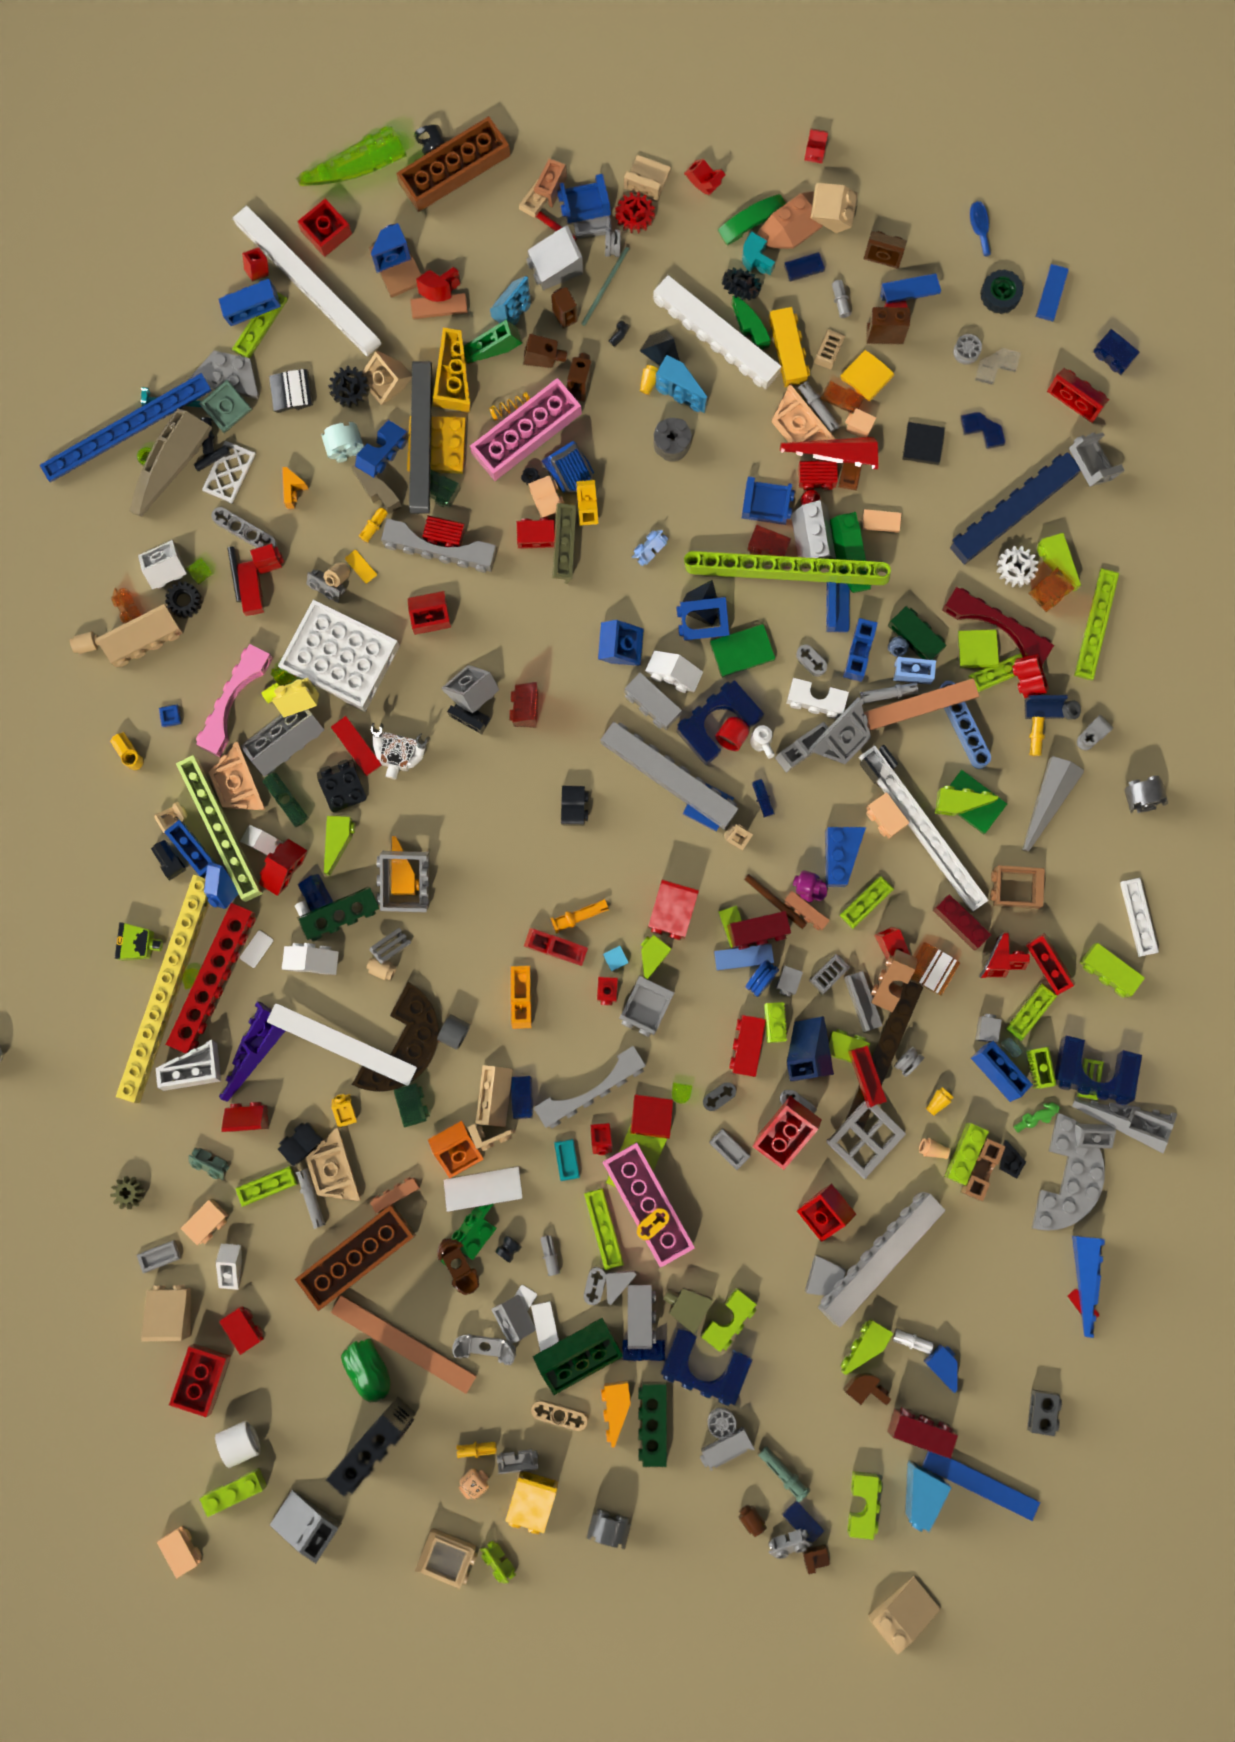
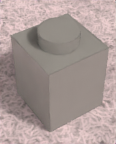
[776,966,803,997]
[975,1014,1002,1043]

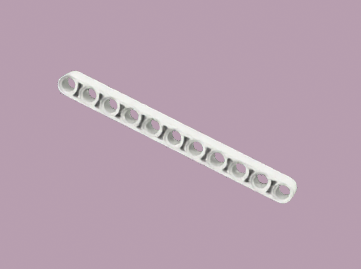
[232,206,381,356]

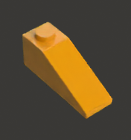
[391,836,419,896]

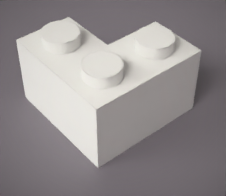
[645,651,703,693]
[282,943,339,975]

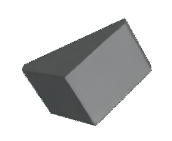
[606,1270,637,1305]

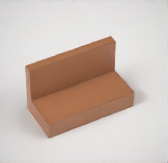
[534,159,567,208]

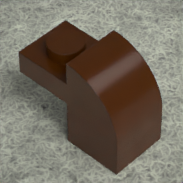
[843,1373,892,1406]

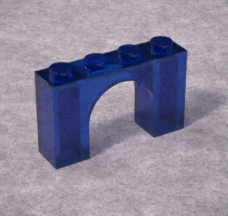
[676,680,764,766]
[1055,1035,1142,1105]
[660,1327,752,1406]

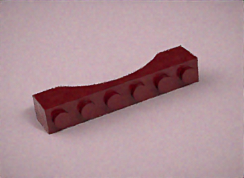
[942,587,1054,665]

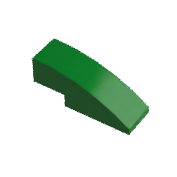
[732,296,771,350]

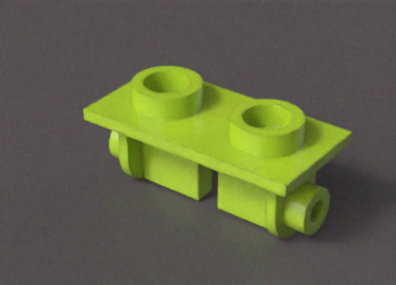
[480,1540,516,1583]

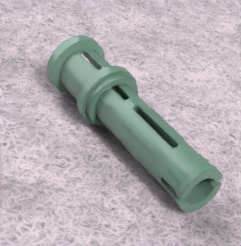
[758,1446,811,1503]

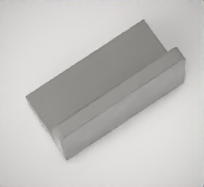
[491,1295,536,1344]

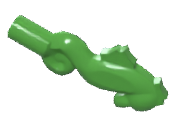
[1013,1102,1060,1133]

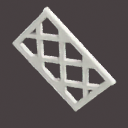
[202,441,256,504]

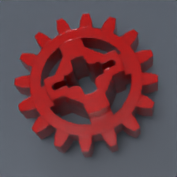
[615,192,655,233]

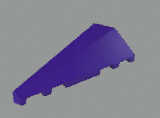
[219,1001,285,1102]

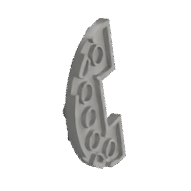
[1032,1113,1105,1230]

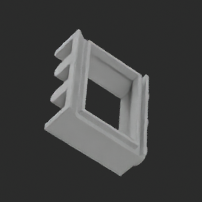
[377,850,429,912]

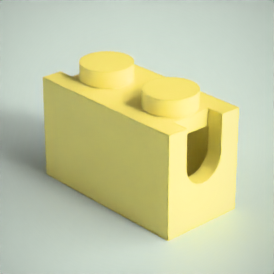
[272,677,319,717]

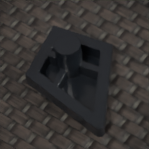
[999,1140,1026,1179]

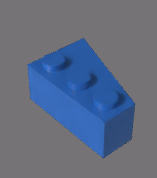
[825,827,866,887]

